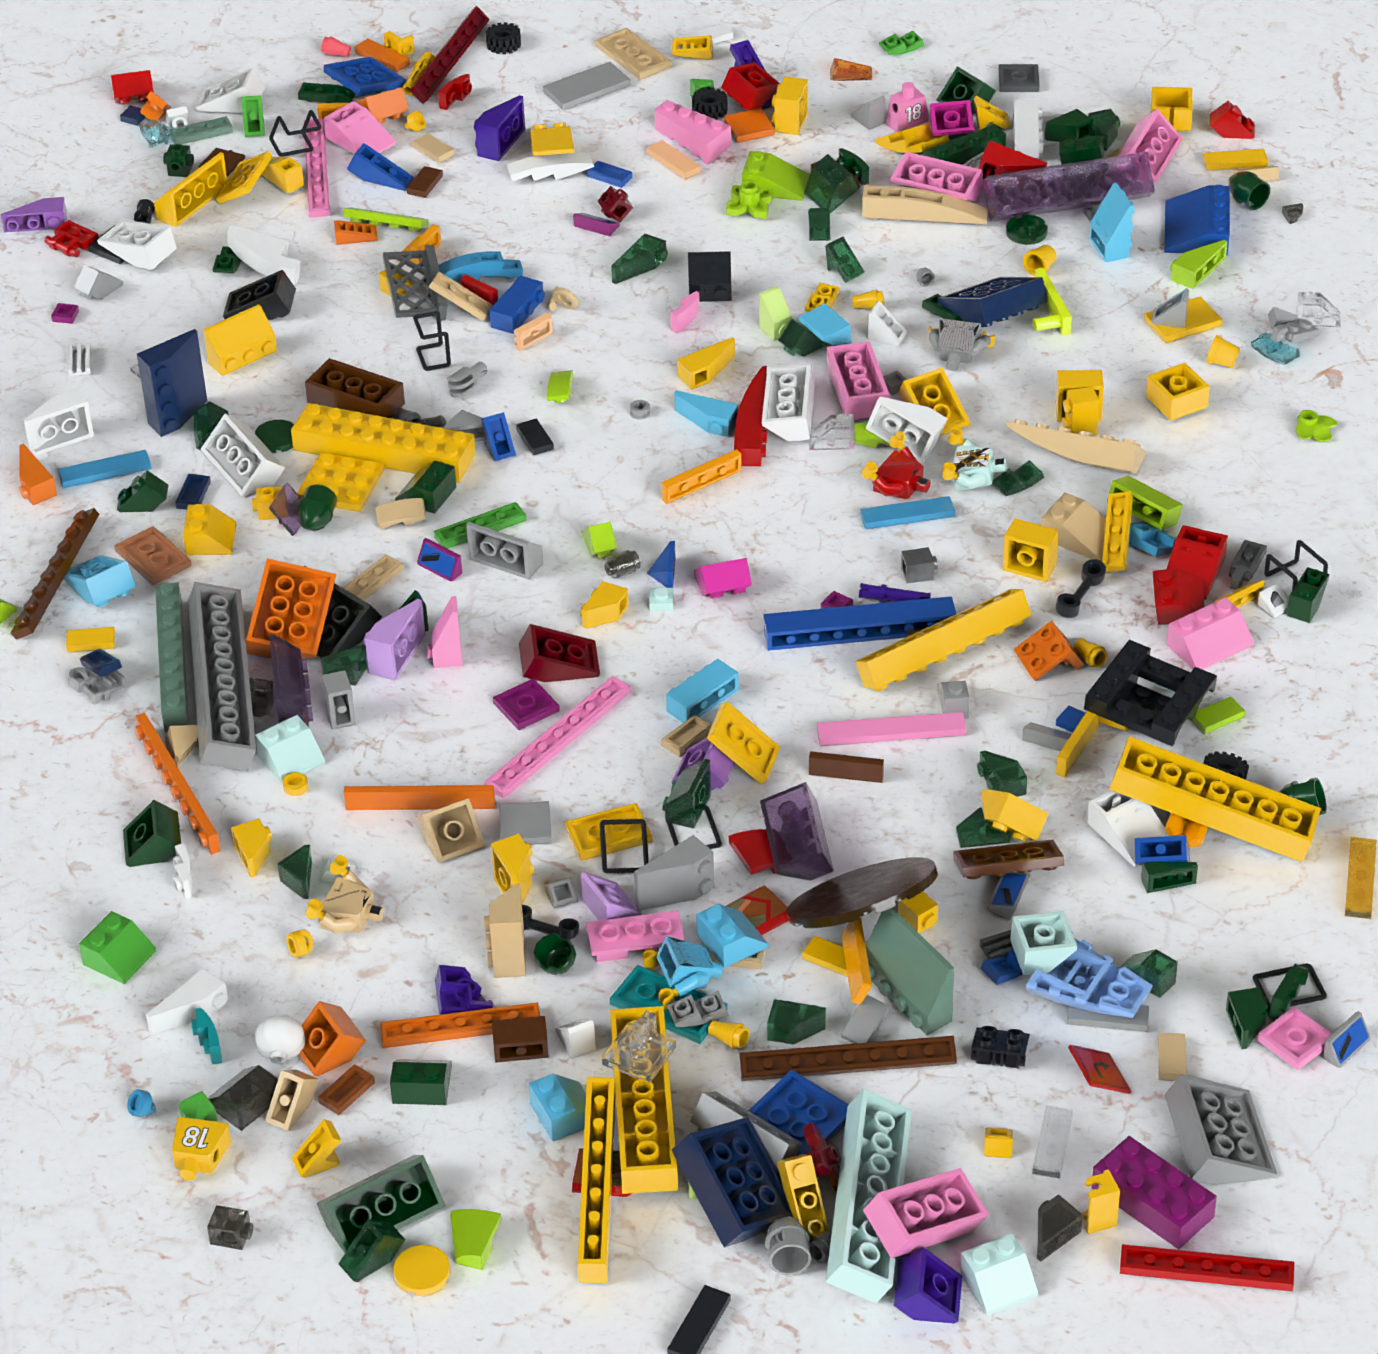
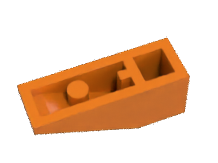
[19,443,57,505]

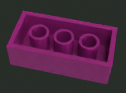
[1091,1136,1217,1250]

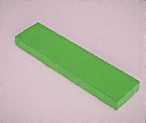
[434,502,526,549]

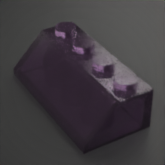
[269,634,313,727]
[760,782,834,881]

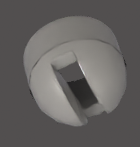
[916,267,935,286]

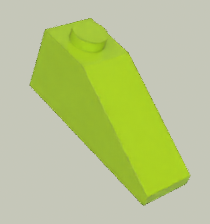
[1170,240,1227,289]

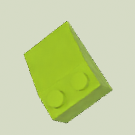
[742,151,810,201]

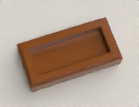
[318,1064,375,1115]

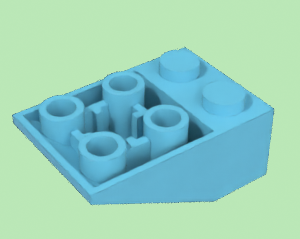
[1089,182,1134,262]

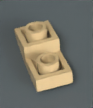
[375,498,427,529]

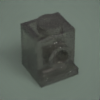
[249,677,274,717]

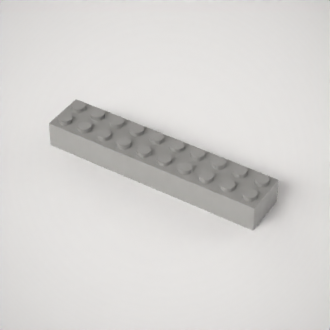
[188,582,256,771]

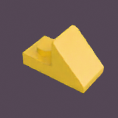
[974,96,1011,130]
[291,1119,341,1178]

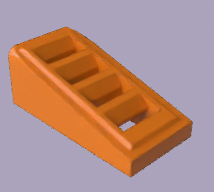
[334,220,378,245]

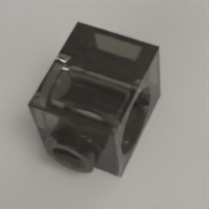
[207,1205,254,1250]

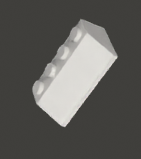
[762,364,815,441]
[201,414,285,497]

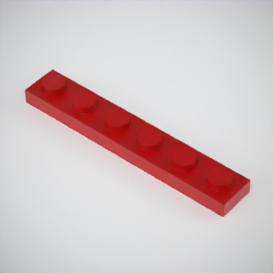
[1119,1244,1294,1292]

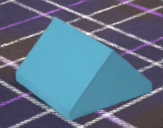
[798,303,852,346]

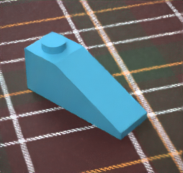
[674,390,738,437]

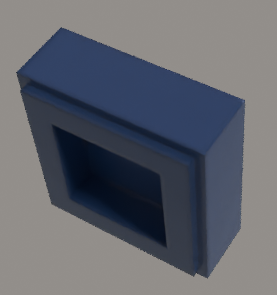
[120,105,146,126]

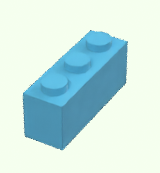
[666,659,739,723]

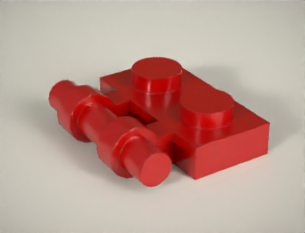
[44,220,99,258]

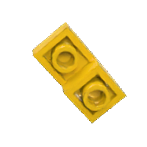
[804,283,840,312]

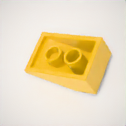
[530,122,574,156]
[899,367,971,436]

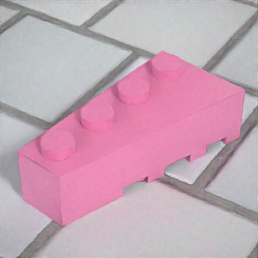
[655,100,731,165]

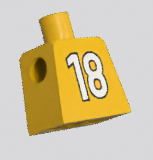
[172,1117,231,1180]

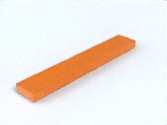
[344,785,496,810]
[380,1002,540,1048]

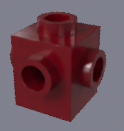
[598,186,633,223]

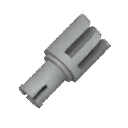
[447,362,488,397]

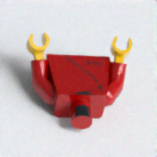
[862,431,931,499]

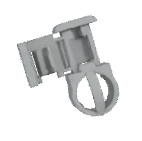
[68,667,126,704]

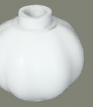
[255,1013,305,1064]

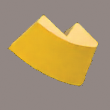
[875,123,949,153]

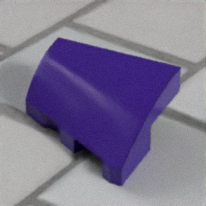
[435,965,493,1015]

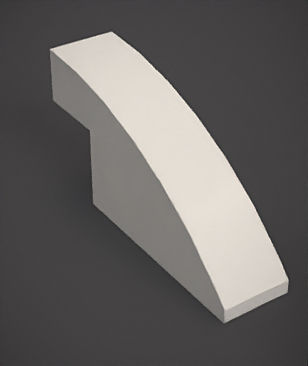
[227,224,301,286]

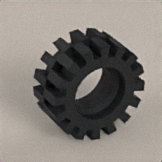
[486,22,521,54]
[692,87,728,120]
[1203,751,1249,780]

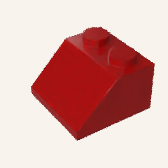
[721,62,780,110]
[111,70,154,105]
[1153,568,1205,625]

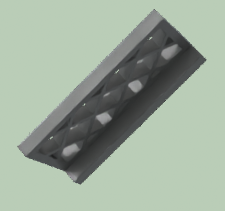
[382,245,448,321]

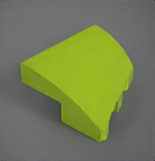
[450,1209,502,1270]

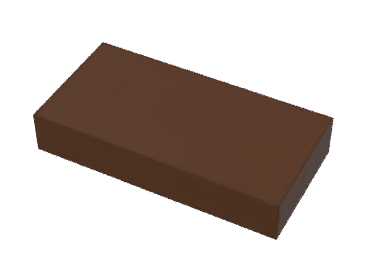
[407,166,443,198]

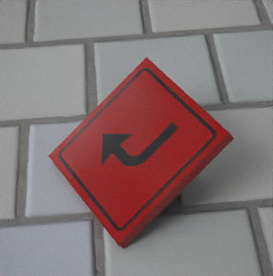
[1068,1045,1132,1094]

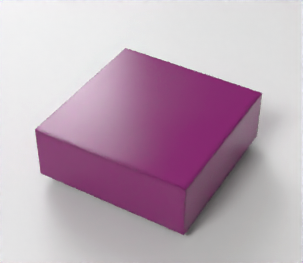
[51,303,79,324]
[821,591,853,609]

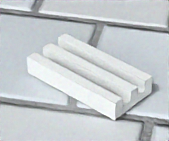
[68,342,91,376]

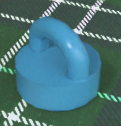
[127,1089,156,1117]

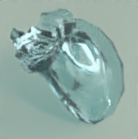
[139,120,170,148]

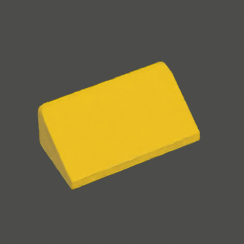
[1213,580,1265,608]

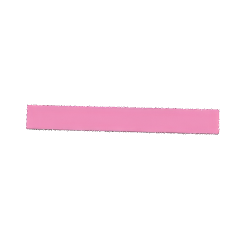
[304,119,330,218]
[484,676,631,799]

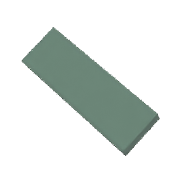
[169,116,233,145]

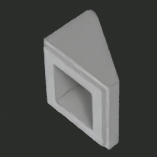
[1268,307,1298,329]
[545,877,579,908]

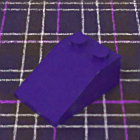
[474,95,526,161]

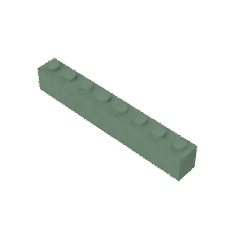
[155,582,189,733]

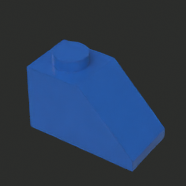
[1135,835,1190,865]

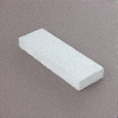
[672,23,733,49]

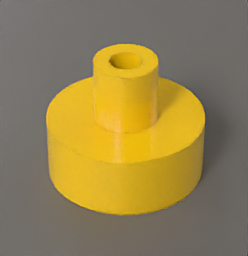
[405,111,426,132]

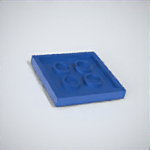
[323,56,407,96]
[748,1070,849,1156]

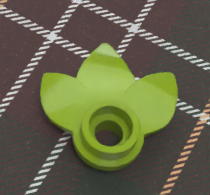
[1296,410,1337,442]

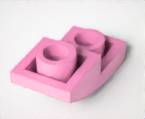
[670,291,700,334]

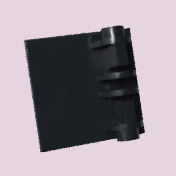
[971,1026,1030,1069]

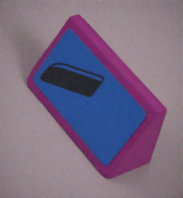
[573,213,620,236]
[417,538,462,581]

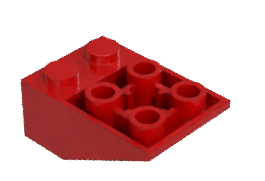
[979,141,1047,191]
[1167,525,1228,600]

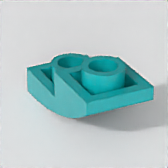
[192,1008,222,1064]

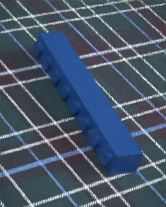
[764,596,956,651]

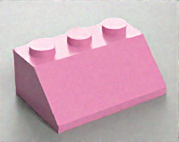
[1167,597,1254,669]

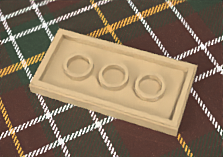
[595,28,672,80]

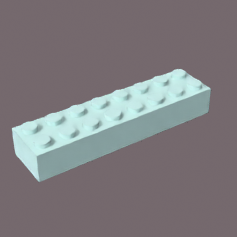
[826,1088,912,1303]

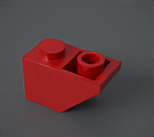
[1209,101,1255,139]

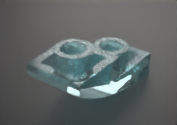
[1251,333,1300,365]

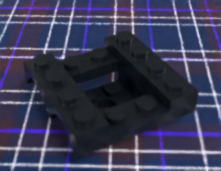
[1084,639,1217,747]

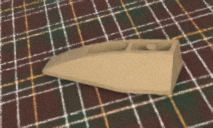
[862,185,988,225]
[1006,419,1147,474]

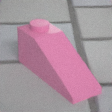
[427,596,462,668]

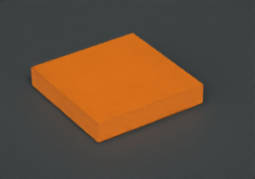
[724,108,775,143]

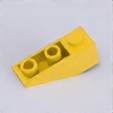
[261,157,304,193]
[677,337,735,390]
[777,1154,829,1239]

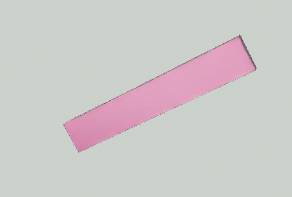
[817,712,966,746]

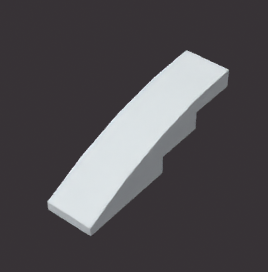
[507,152,594,181]

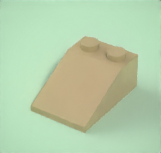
[1041,492,1106,561]

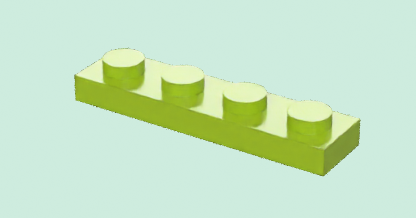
[343,207,429,231]

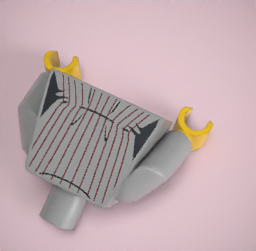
[929,318,995,371]

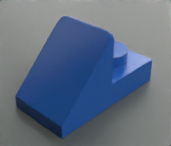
[481,412,516,461]

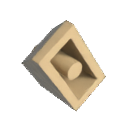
[265,1070,319,1131]

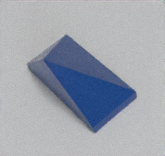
[647,541,676,588]

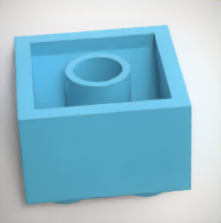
[696,904,769,968]
[529,1074,586,1141]

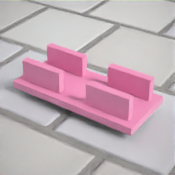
[586,910,685,962]

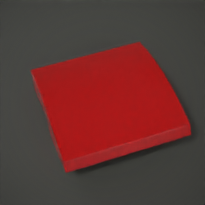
[729,829,797,875]

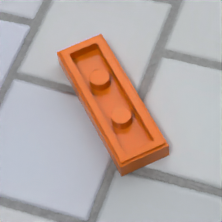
[354,39,410,72]

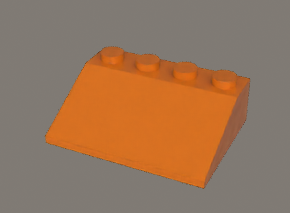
[246,558,336,658]

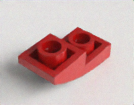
[438,74,472,110]

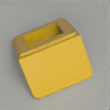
[984,1127,1013,1158]

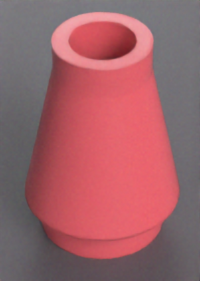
[321,36,351,57]

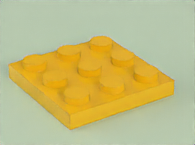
[296,452,384,512]

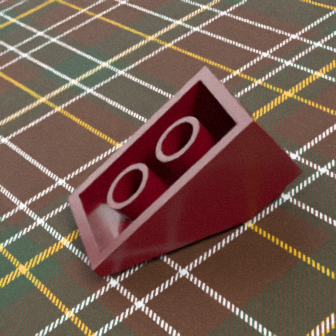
[519,624,600,682]

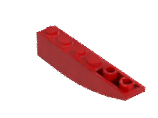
[734,366,767,466]

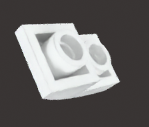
[172,843,193,899]

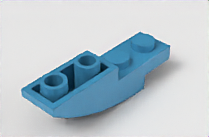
[438,251,523,282]

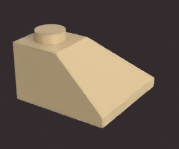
[416,798,485,863]

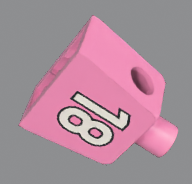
[886,82,929,132]

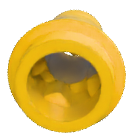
[852,289,884,310]
[1074,638,1108,668]
[708,1020,750,1049]

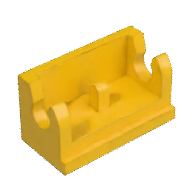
[1083,1169,1120,1234]

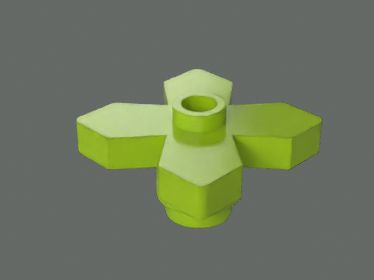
[726,180,773,219]

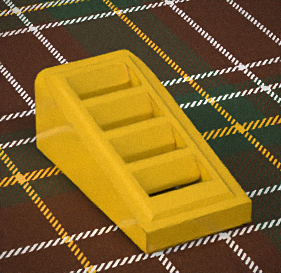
[672,35,713,59]

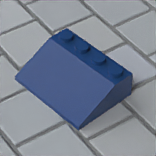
[1164,185,1230,255]

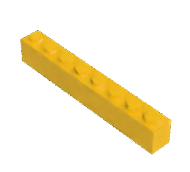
[855,589,1032,691]
[578,1077,616,1283]

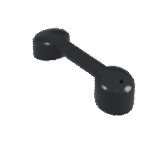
[1056,559,1106,618]

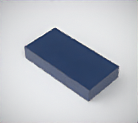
[175,474,211,510]
[80,648,122,677]

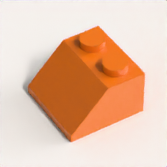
[356,87,409,123]
[299,1001,366,1076]

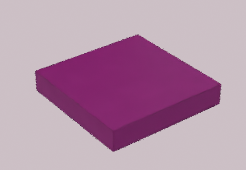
[493,678,560,730]

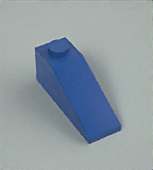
[347,143,414,191]

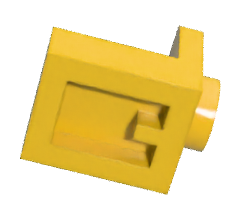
[384,31,414,56]

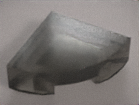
[1282,203,1303,224]

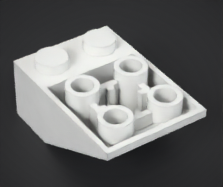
[1087,790,1169,868]

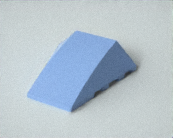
[1026,932,1153,1018]

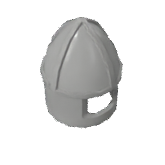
[765,1216,811,1275]

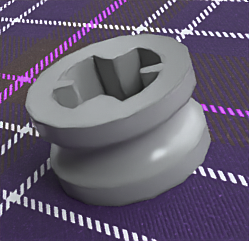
[630,400,650,420]

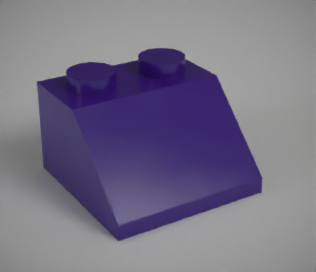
[894,1247,963,1324]

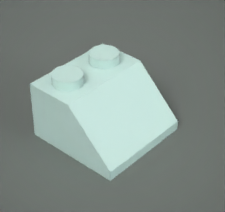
[255,715,325,783]
[1010,911,1077,975]
[960,1233,1038,1315]

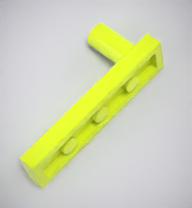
[1033,268,1072,336]

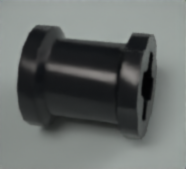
[134,199,155,224]

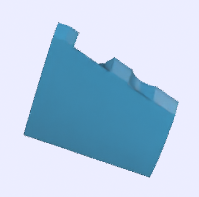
[1129,522,1177,557]

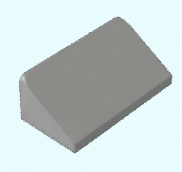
[1022,722,1072,751]

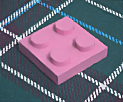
[1257,1006,1332,1070]

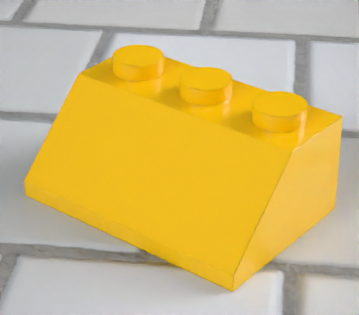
[203,304,277,376]

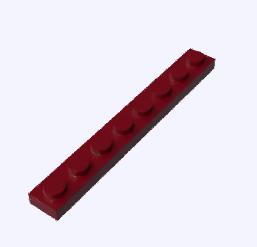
[409,6,490,104]

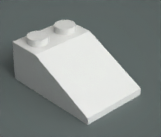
[195,68,266,113]
[97,220,177,270]
[23,387,94,456]
[865,396,948,463]

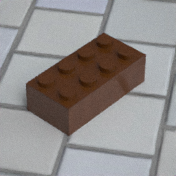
[305,358,405,418]

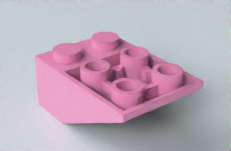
[323,101,396,154]

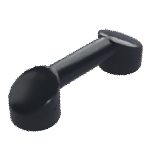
[522,905,579,940]

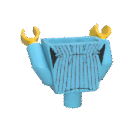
[642,936,723,1010]

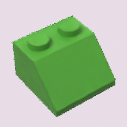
[79,911,156,984]

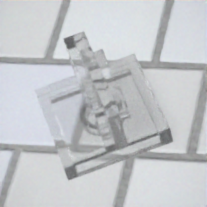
[602,1010,676,1083]

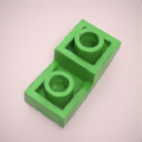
[879,31,924,55]

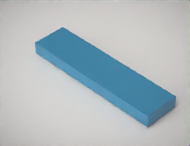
[58,450,151,488]
[860,496,955,529]

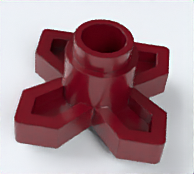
[802,1122,841,1192]

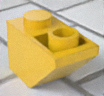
[580,581,629,629]

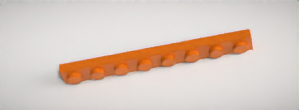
[134,712,220,855]

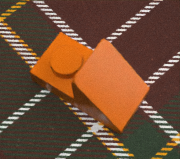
[140,91,172,123]

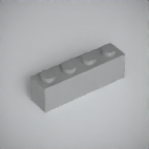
[690,1091,802,1174]

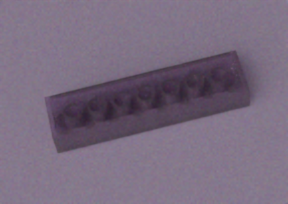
[982,151,1155,222]

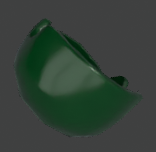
[533,933,576,975]

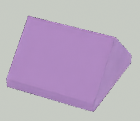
[581,871,642,921]

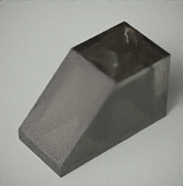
[1037,1194,1083,1262]

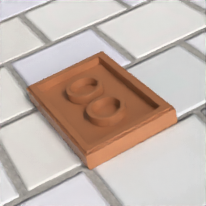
[115,526,192,586]

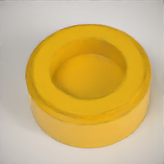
[283,772,308,796]

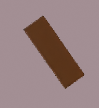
[809,751,884,783]

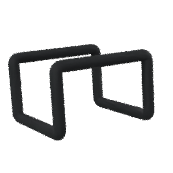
[269,110,321,157]
[413,311,451,371]
[1264,540,1328,590]

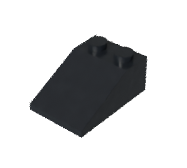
[223,270,296,320]

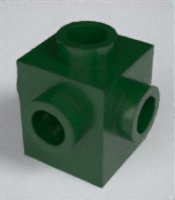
[163,144,194,177]

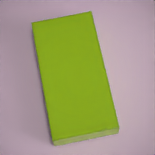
[1192,697,1245,734]

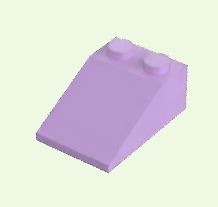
[364,599,425,680]

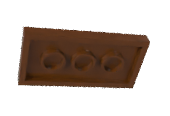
[953,840,1064,879]

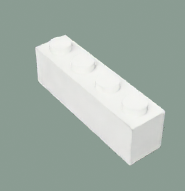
[1013,100,1043,159]

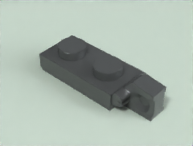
[1229,540,1267,590]

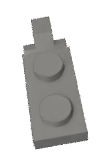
[1270,319,1319,343]

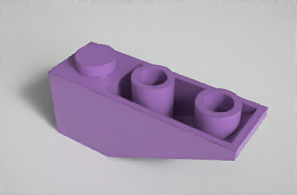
[1,197,67,233]

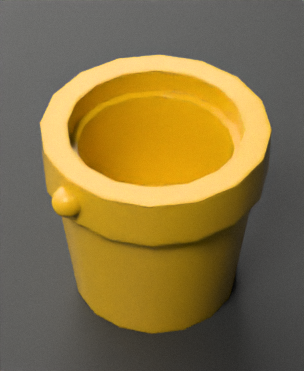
[1023,245,1057,276]
[1206,335,1240,368]

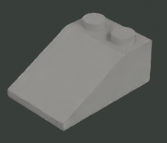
[634,835,714,910]

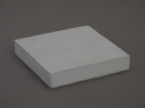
[499,801,552,844]

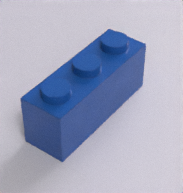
[489,276,545,334]

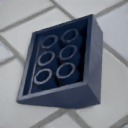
[937,277,1047,327]
[137,329,207,437]
[672,1117,793,1248]

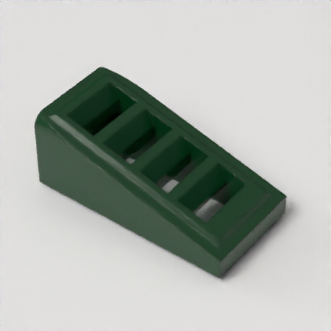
[1141,862,1198,893]

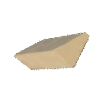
[1233,166,1279,181]

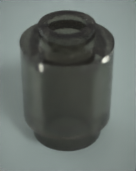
[604,550,641,579]

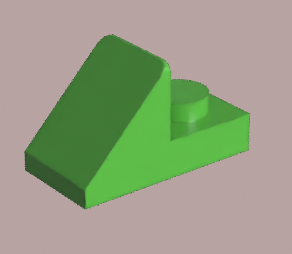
[241,95,265,137]

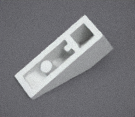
[146,969,228,1035]

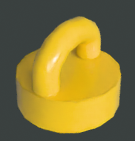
[286,929,313,958]

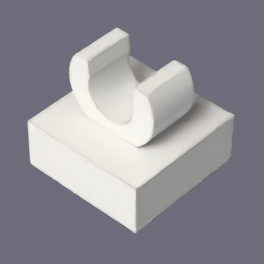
[166,106,188,129]

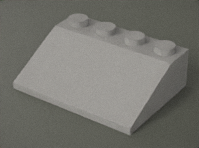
[1164,1074,1278,1185]

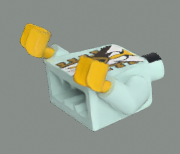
[942,427,1007,491]

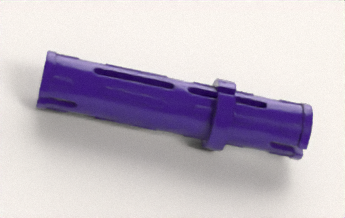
[859,583,931,603]

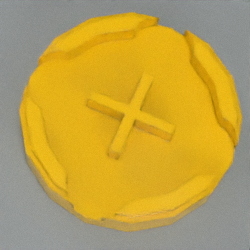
[393,1245,451,1296]

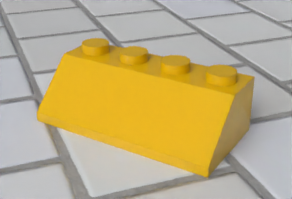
[154,152,227,227]

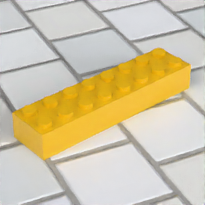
[291,403,476,482]
[1109,736,1321,862]
[610,1006,678,1194]

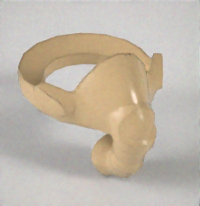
[547,286,579,311]

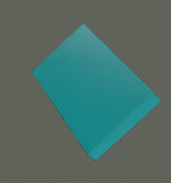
[609,964,728,1044]

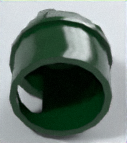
[1228,171,1271,210]
[298,484,337,531]
[1279,777,1327,815]

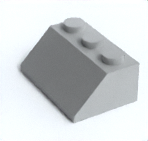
[466,522,543,580]

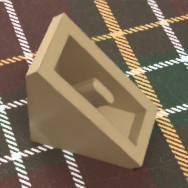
[165,725,199,767]

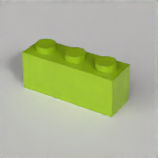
[1107,475,1183,530]

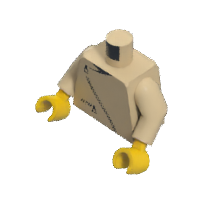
[305,855,384,934]

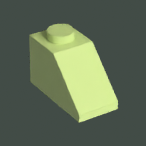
[759,286,792,341]

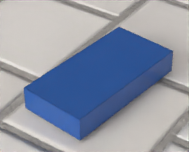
[587,161,632,188]

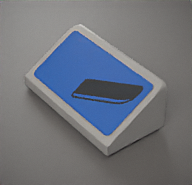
[987,872,1031,920]
[1323,1011,1370,1068]

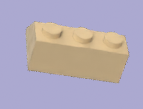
[484,884,526,978]

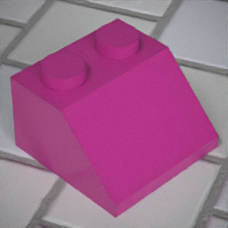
[930,100,974,136]
[694,558,752,599]

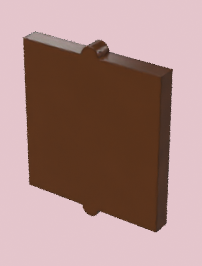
[199,148,245,177]

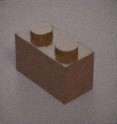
[492,1016,549,1063]

